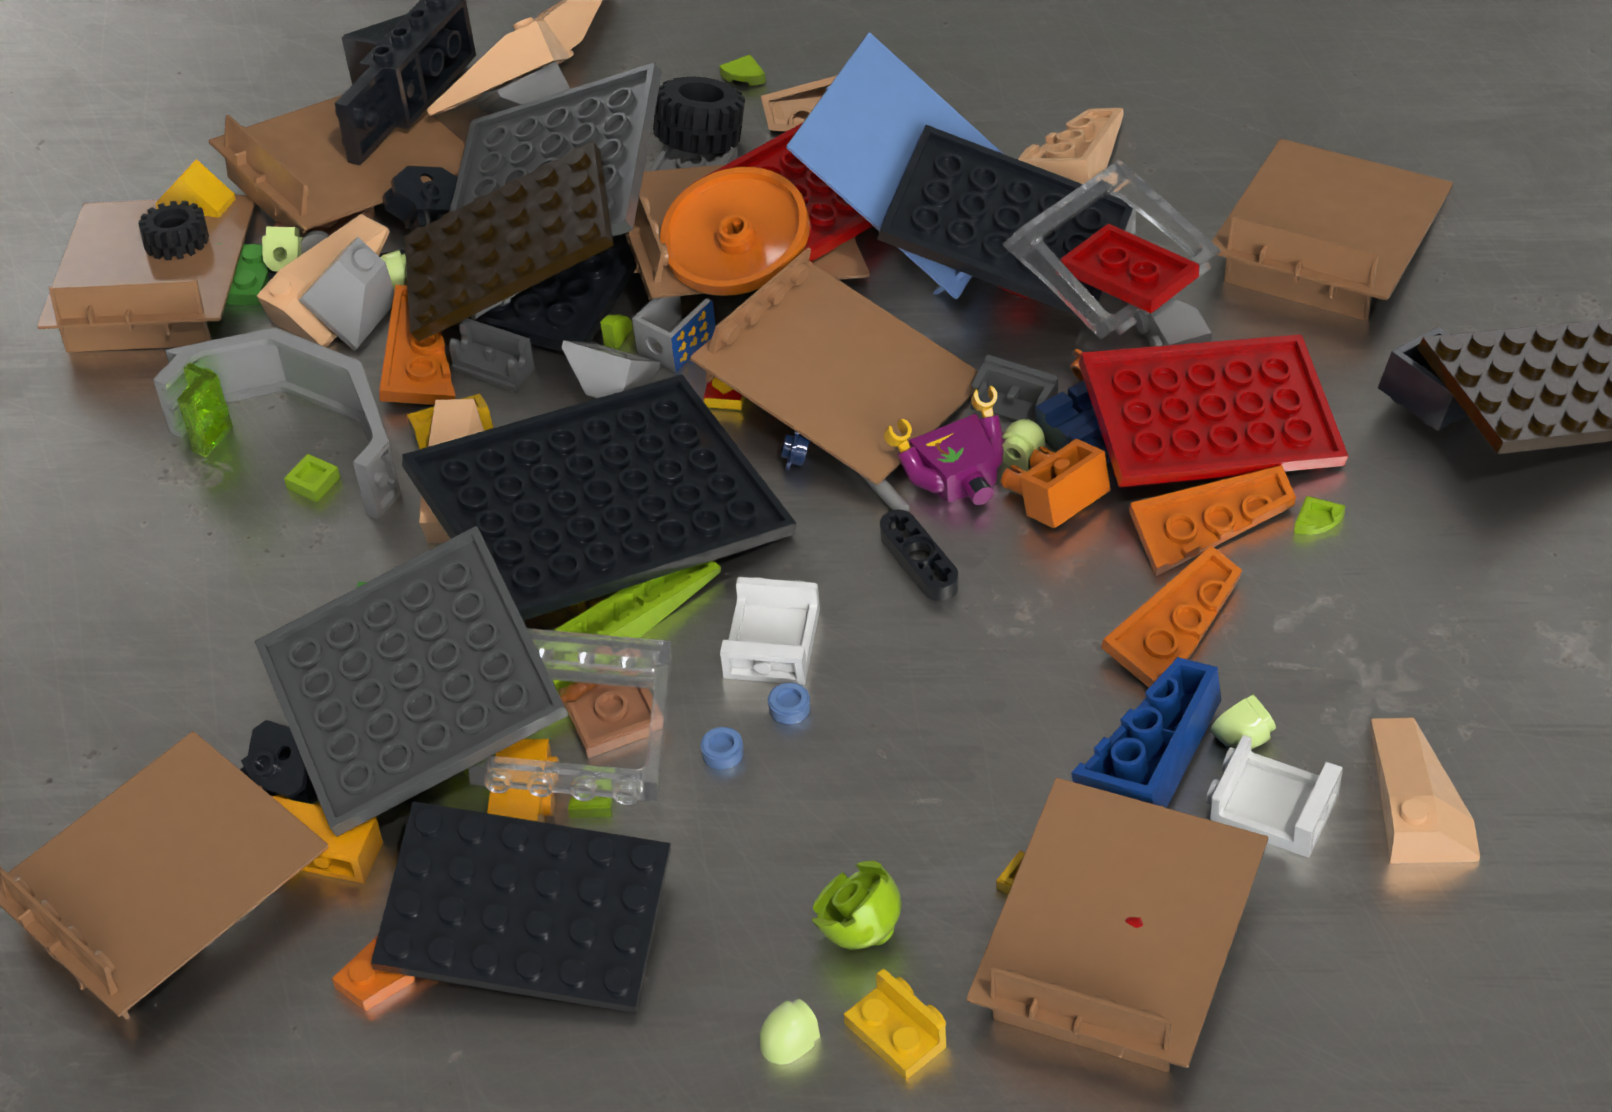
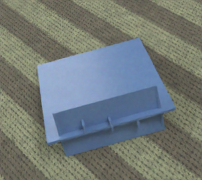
[786,32,1003,299]

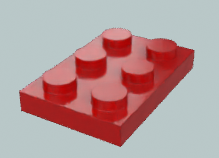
[1060,223,1199,314]

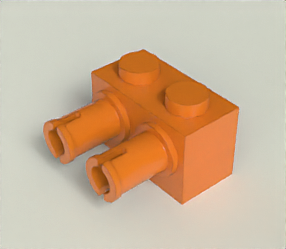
[1001,438,1111,529]

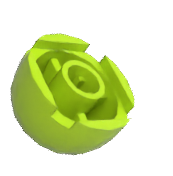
[811,860,902,950]

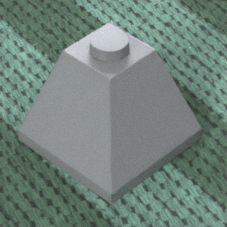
[478,61,570,113]
[299,237,394,351]
[562,340,661,398]

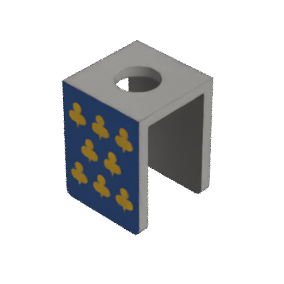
[632,296,716,373]

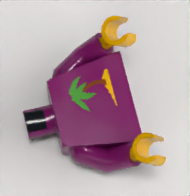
[884,386,1004,505]

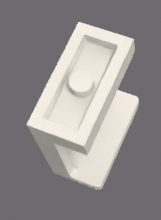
[720,577,820,685]
[1206,735,1343,858]

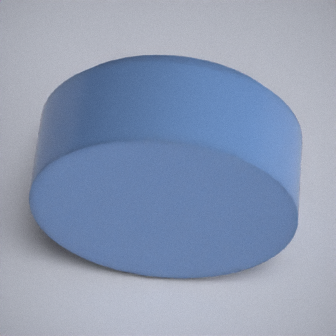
[768,683,811,724]
[700,727,744,770]

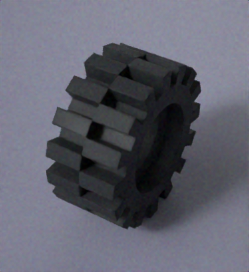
[138,201,209,260]

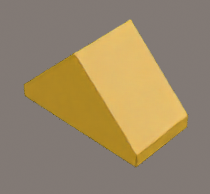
[155,159,236,218]

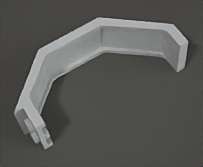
[153,327,401,520]

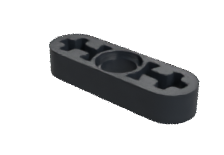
[880,509,959,601]

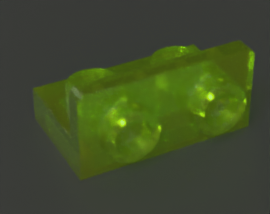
[177,363,233,457]

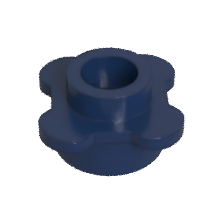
[780,431,809,471]

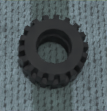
[653,76,745,154]

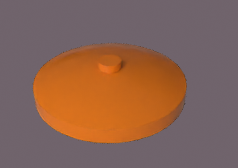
[660,167,810,296]

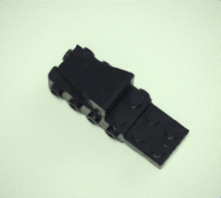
[335,0,476,165]

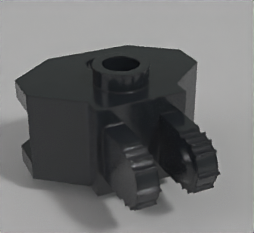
[382,166,458,231]
[240,720,318,804]

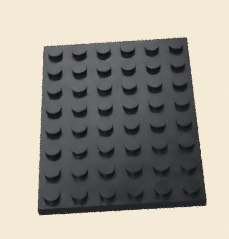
[402,374,796,620]

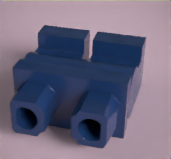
[1035,380,1111,466]

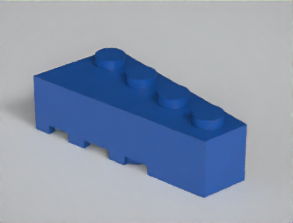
[1071,657,1222,808]

